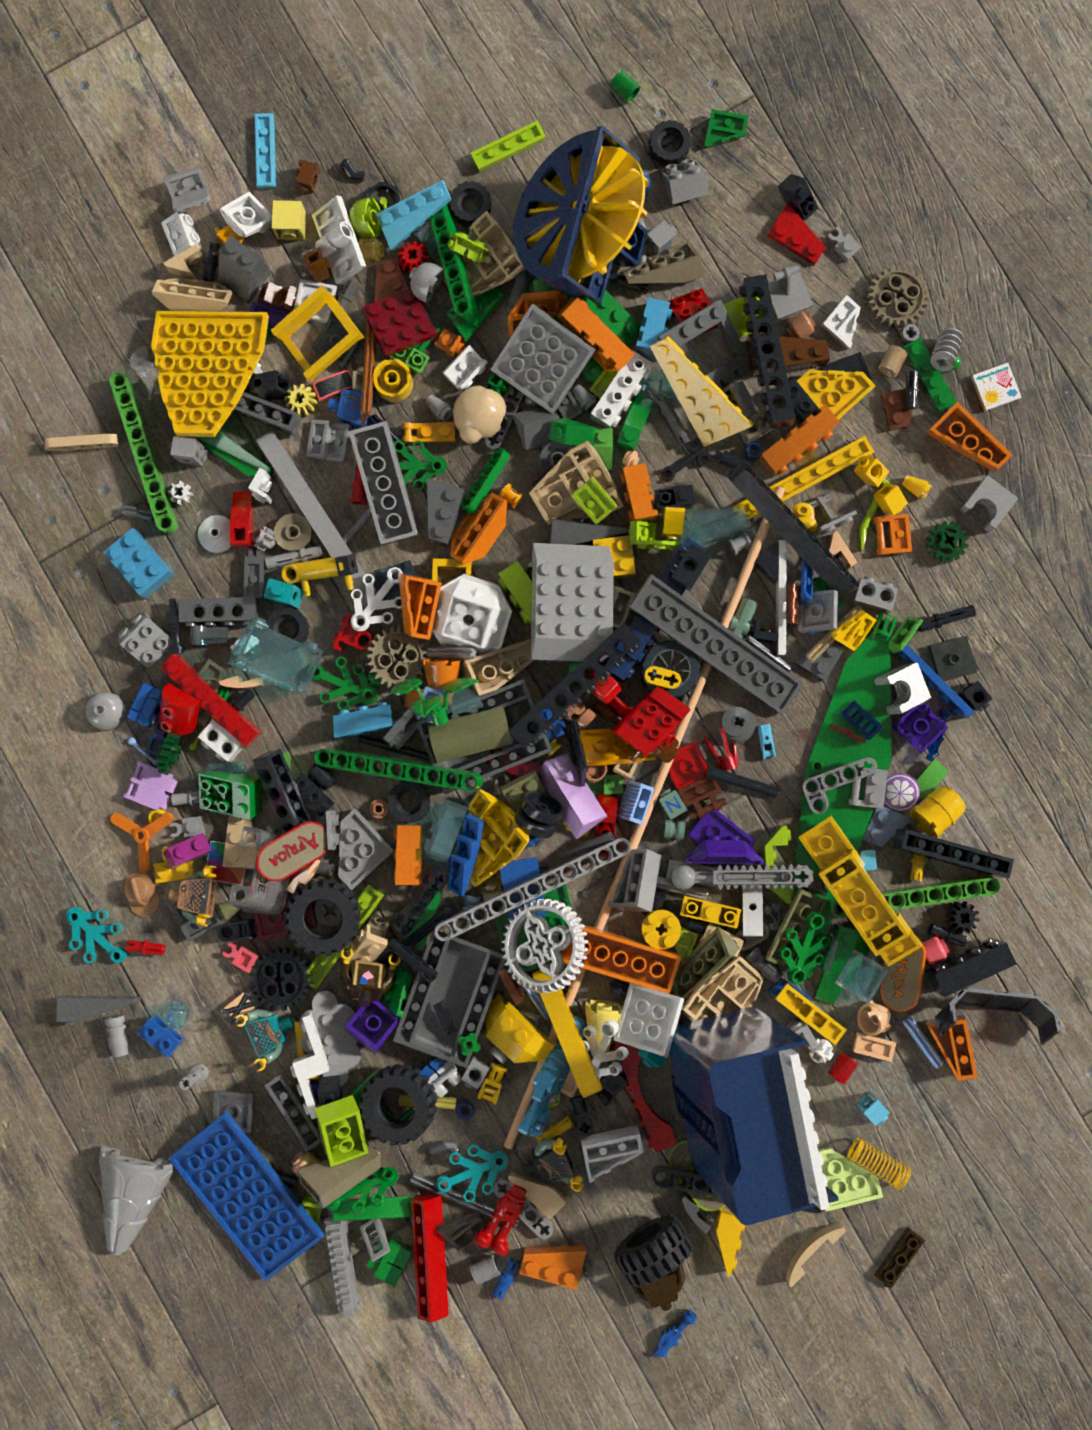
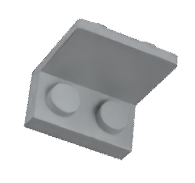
[311,810,340,850]
[787,1019,819,1050]

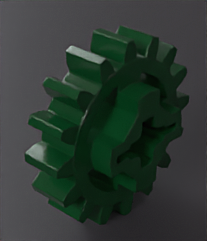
[926,521,969,563]
[156,733,182,775]

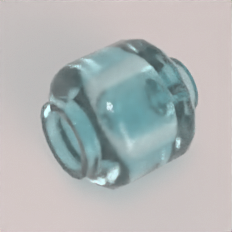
[163,1000,191,1031]

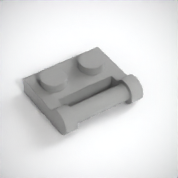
[848,766,888,809]

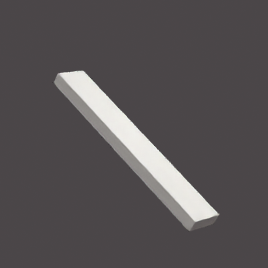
[775,540,787,657]

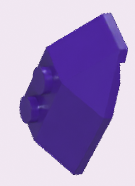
[684,836,764,865]

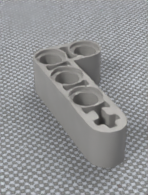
[803,757,877,814]

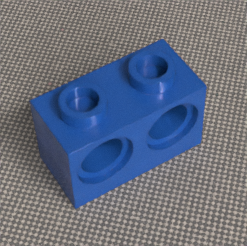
[137,1015,186,1058]

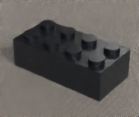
[925,938,1017,997]

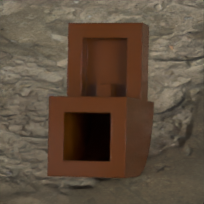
[257,282,297,312]

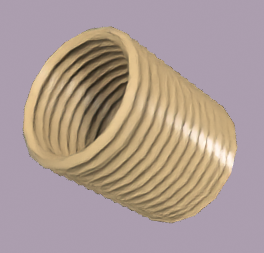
[878,345,907,377]

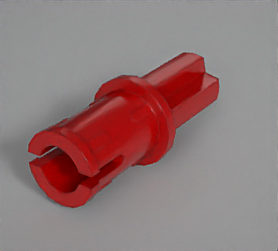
[126,939,166,956]

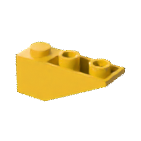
[714,1208,746,1277]

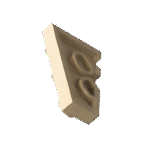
[223,815,258,869]

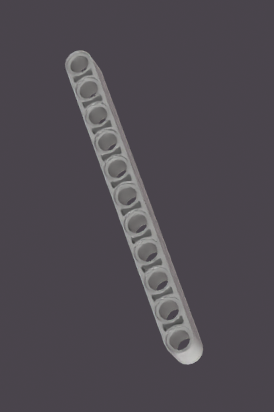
[256,429,378,608]
[434,838,630,941]

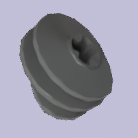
[720,707,756,744]

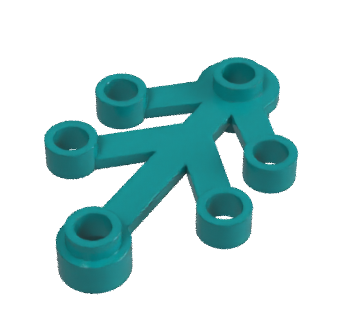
[66,907,127,963]
[436,1144,508,1202]

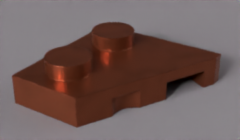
[374,256,408,302]
[880,386,918,431]
[498,968,525,1005]

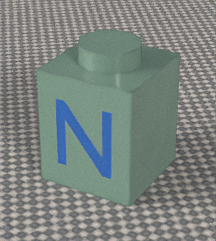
[658,789,687,820]

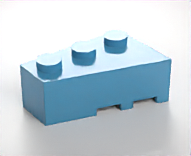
[635,297,672,362]

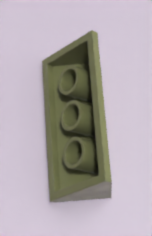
[428,706,513,763]
[765,888,827,968]
[672,927,740,1004]

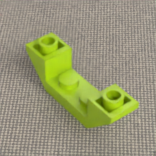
[762,825,794,904]

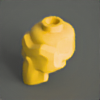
[791,503,818,532]

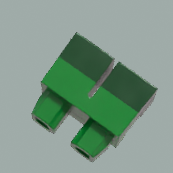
[367,1237,413,1287]

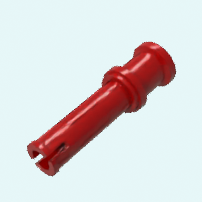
[349,463,367,505]

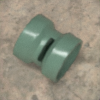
[663,819,685,841]

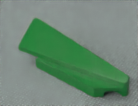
[193,431,274,478]

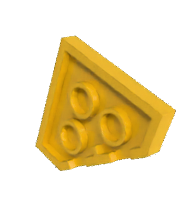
[797,369,875,420]

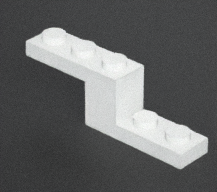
[290,1012,330,1119]

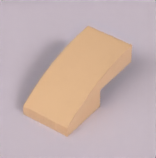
[219,676,264,689]
[287,860,320,894]

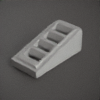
[359,1219,390,1262]

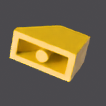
[661,507,685,541]

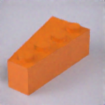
[759,404,839,477]

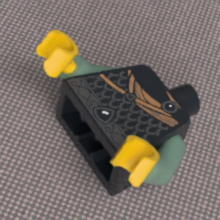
[525,1135,584,1192]

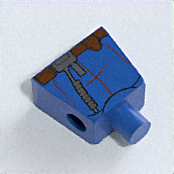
[328,390,375,428]

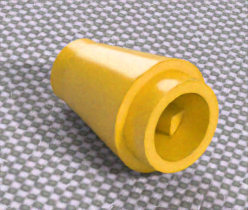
[902,475,932,499]

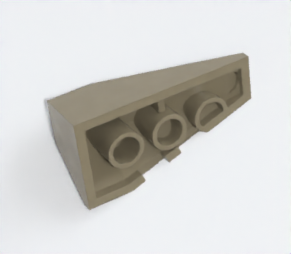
[623,241,704,284]

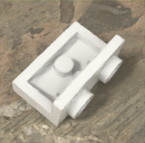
[442,345,488,390]

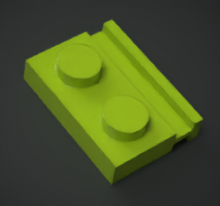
[571,477,618,525]

